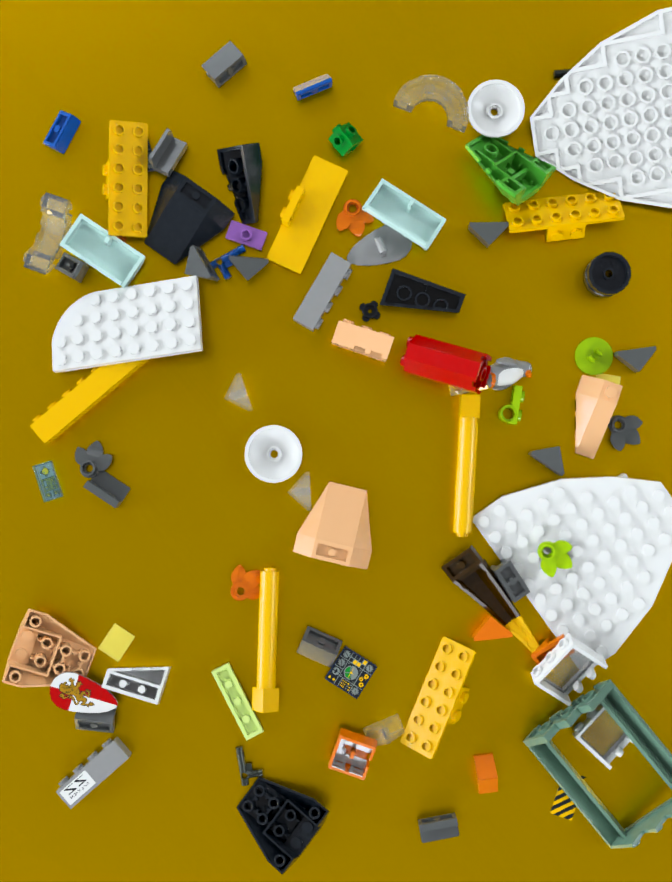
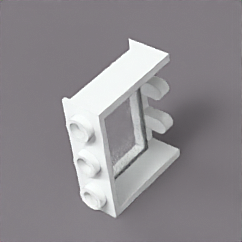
[531,633,608,706]
[572,703,633,770]

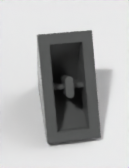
[468,222,509,248]
[185,245,219,281]
[55,252,90,283]
[228,255,269,281]
[613,346,656,373]
[528,446,565,476]

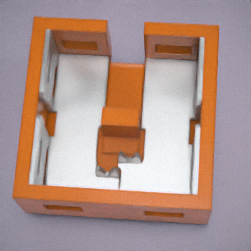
[328,728,377,780]

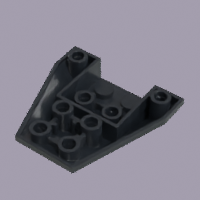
[144,171,235,265]
[236,777,329,875]

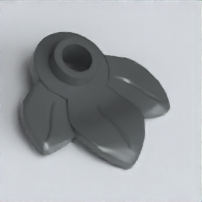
[608,415,643,451]
[75,441,113,478]

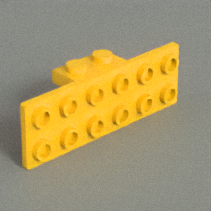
[102,120,148,238]
[267,155,348,274]
[503,192,625,242]
[400,637,476,759]

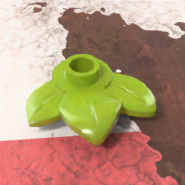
[537,540,572,577]

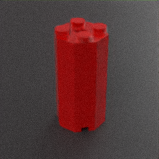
[400,334,492,394]

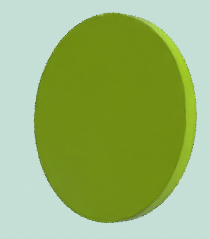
[575,337,613,375]

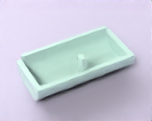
[362,178,447,251]
[59,213,146,288]

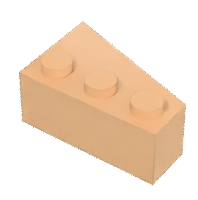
[331,319,394,362]

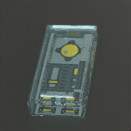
[32,460,64,503]

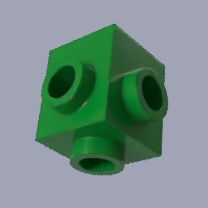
[328,122,363,157]

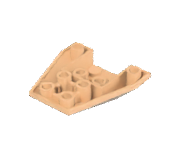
[293,481,372,569]
[2,608,97,688]

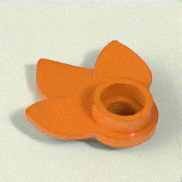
[336,199,374,237]
[230,565,260,601]

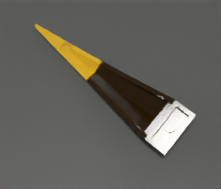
[441,545,555,673]

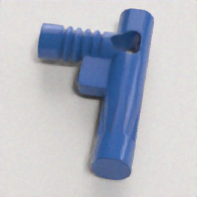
[210,244,246,280]

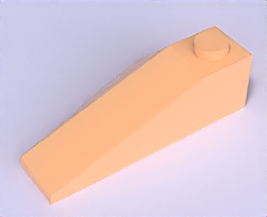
[575,375,623,459]

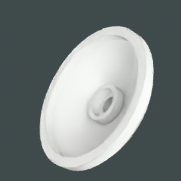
[467,79,525,138]
[245,425,303,483]

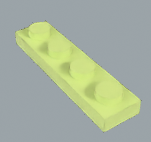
[211,662,264,741]

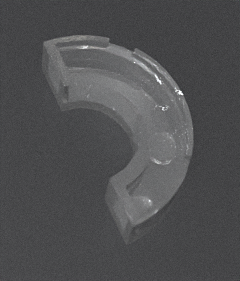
[393,74,469,133]
[23,192,72,275]

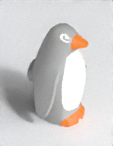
[487,357,532,390]

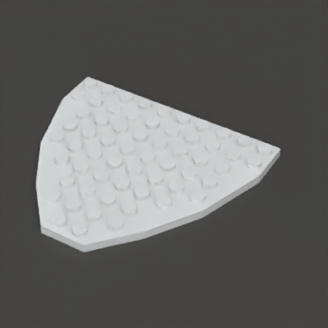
[530,7,672,208]
[473,476,672,669]

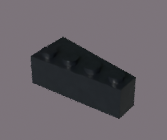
[380,268,466,313]

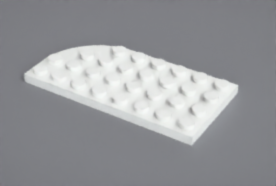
[52,275,203,373]

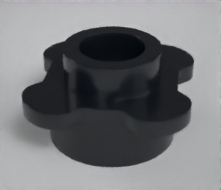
[359,301,380,322]

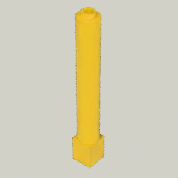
[453,394,481,537]
[252,567,279,713]

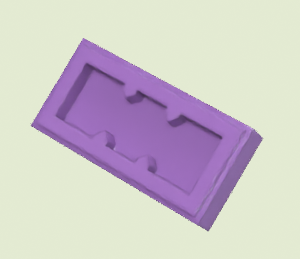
[225,220,268,251]

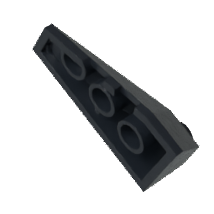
[217,143,262,224]

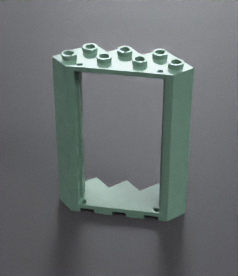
[523,679,672,849]

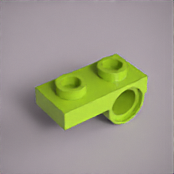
[498,385,525,425]

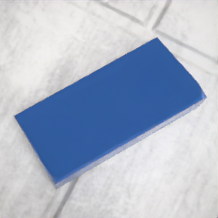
[293,74,332,100]
[43,110,81,154]

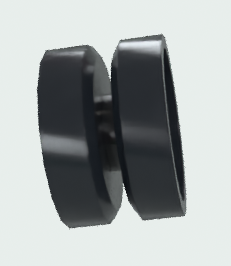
[583,252,631,298]

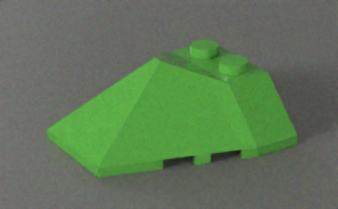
[465,135,556,206]

